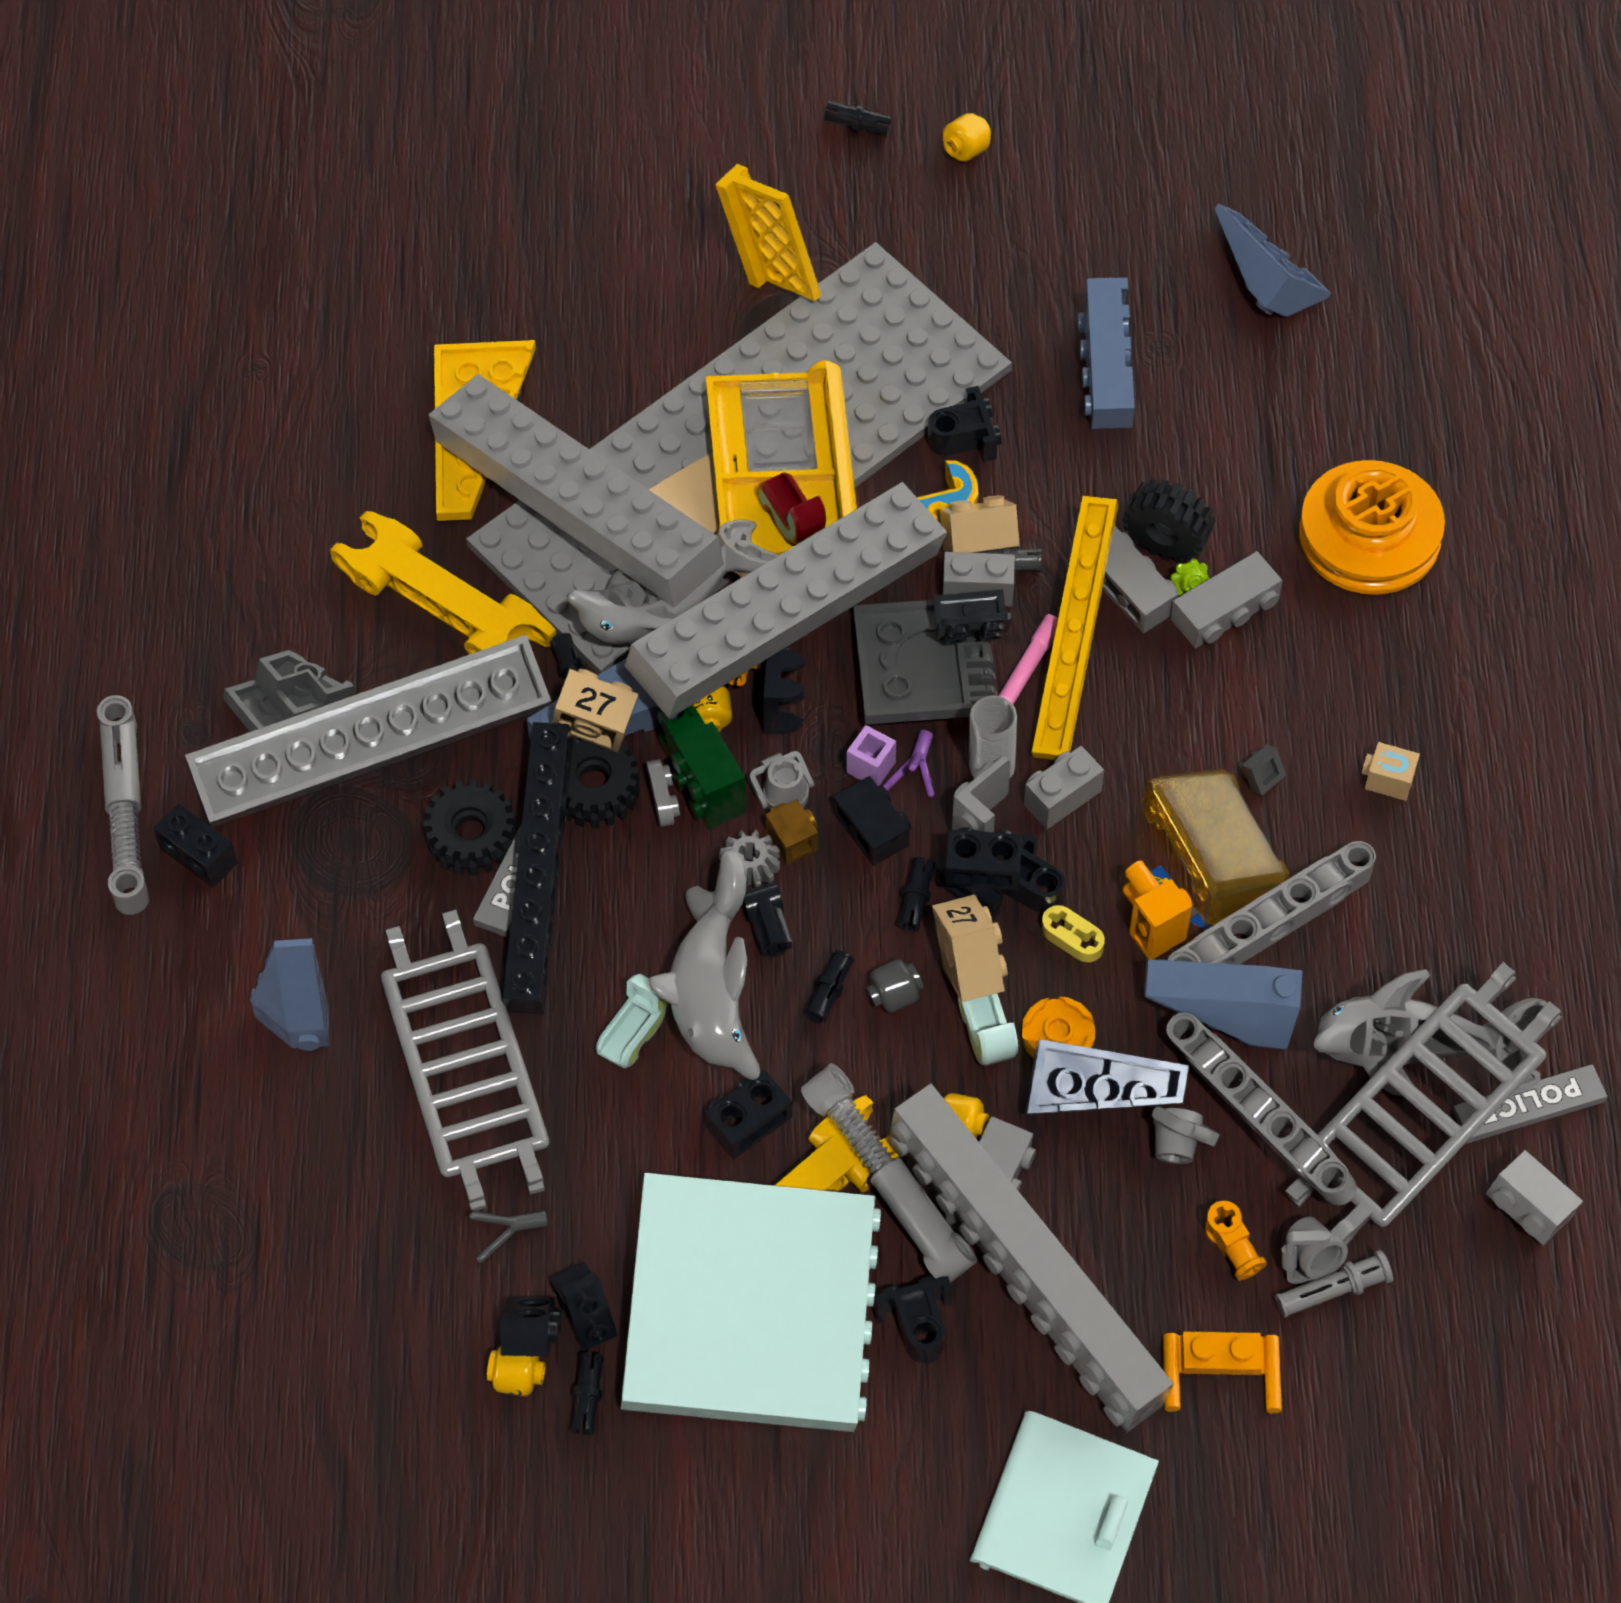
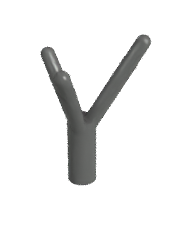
[469,1211,547,1263]

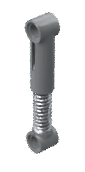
[97,695,150,915]
[801,1063,977,1283]

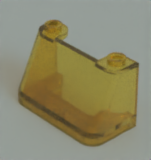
[1141,769,1289,926]

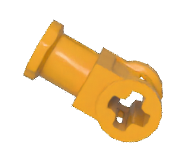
[1205,1201,1267,1281]

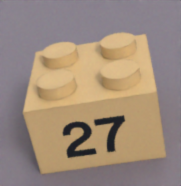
[552,669,638,753]
[932,894,1008,1002]

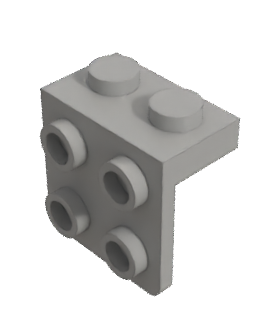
[952,756,1011,832]

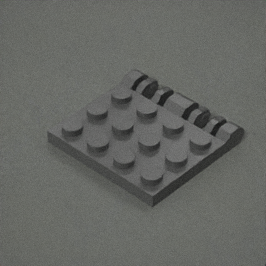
[853,600,998,725]

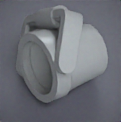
[747,751,814,810]
[1152,1106,1220,1164]
[1282,1217,1348,1284]

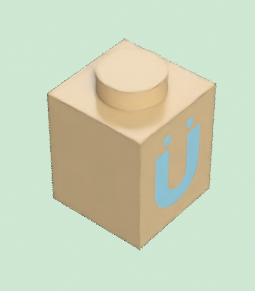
[1361,742,1420,801]

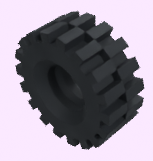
[1122,479,1216,563]
[566,738,640,828]
[423,780,516,876]

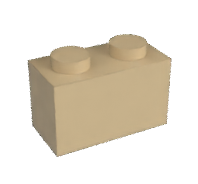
[940,495,1020,553]

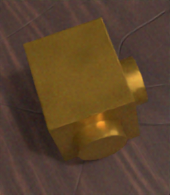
[765,799,818,865]

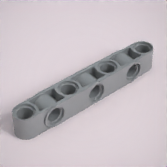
[1168,841,1376,965]
[1167,1012,1357,1205]

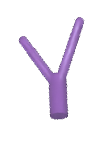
[883,730,934,797]

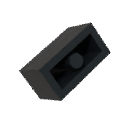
[833,776,911,866]

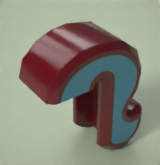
[757,472,827,545]

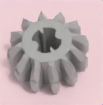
[719,829,780,889]

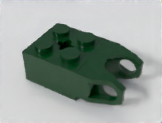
[657,704,746,830]

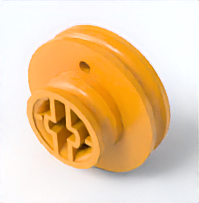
[1299,460,1445,594]

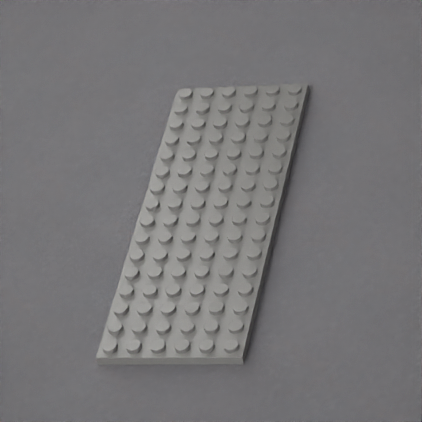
[466,242,1012,675]

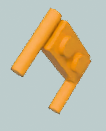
[1163,1332,1282,1414]

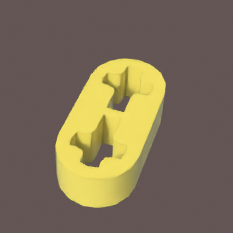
[1041,905,1105,962]

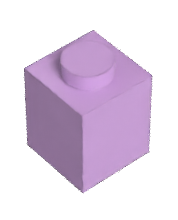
[847,725,896,786]

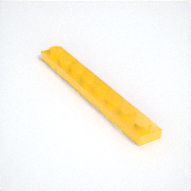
[1032,496,1118,760]

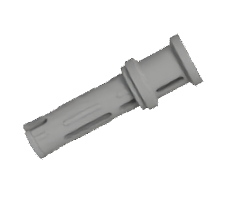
[1275,1250,1393,1318]

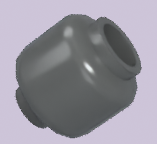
[866,959,924,1013]

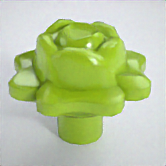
[1170,559,1210,596]

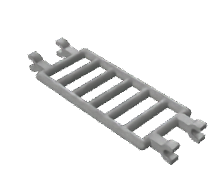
[380,910,549,1212]
[1286,962,1561,1245]

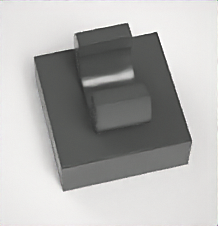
[1238,744,1286,796]

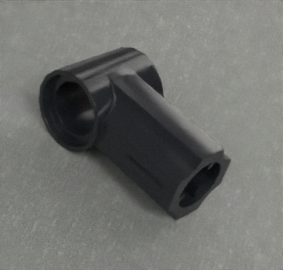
[742,882,792,957]

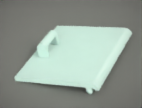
[970,1411,1159,1603]

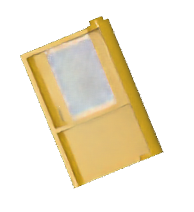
[706,360,857,555]

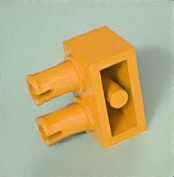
[1122,860,1193,959]

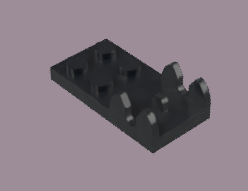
[763,645,806,734]

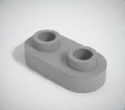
[646,759,680,827]

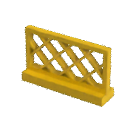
[715,164,821,301]

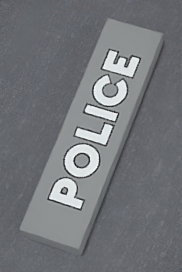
[473,818,566,937]
[1452,1064,1608,1144]

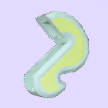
[596,974,669,1069]
[958,993,1018,1067]

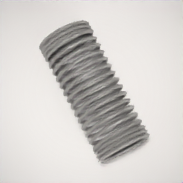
[969,695,1017,779]

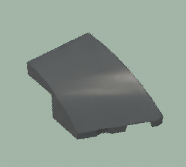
[223,650,354,732]

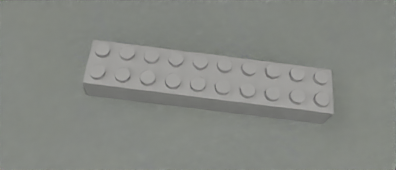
[428,374,724,607]
[625,482,947,719]
[185,635,551,828]
[889,1083,1174,1433]

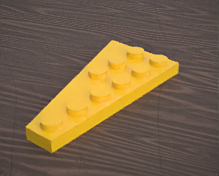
[434,340,536,521]

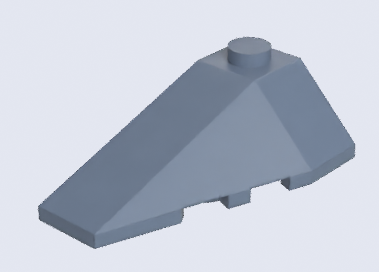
[1215,204,1331,317]
[250,939,329,1051]
[1144,959,1303,1050]

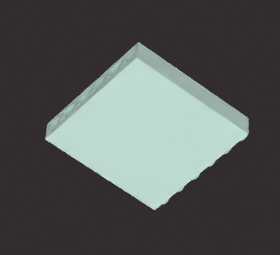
[621,1173,881,1432]

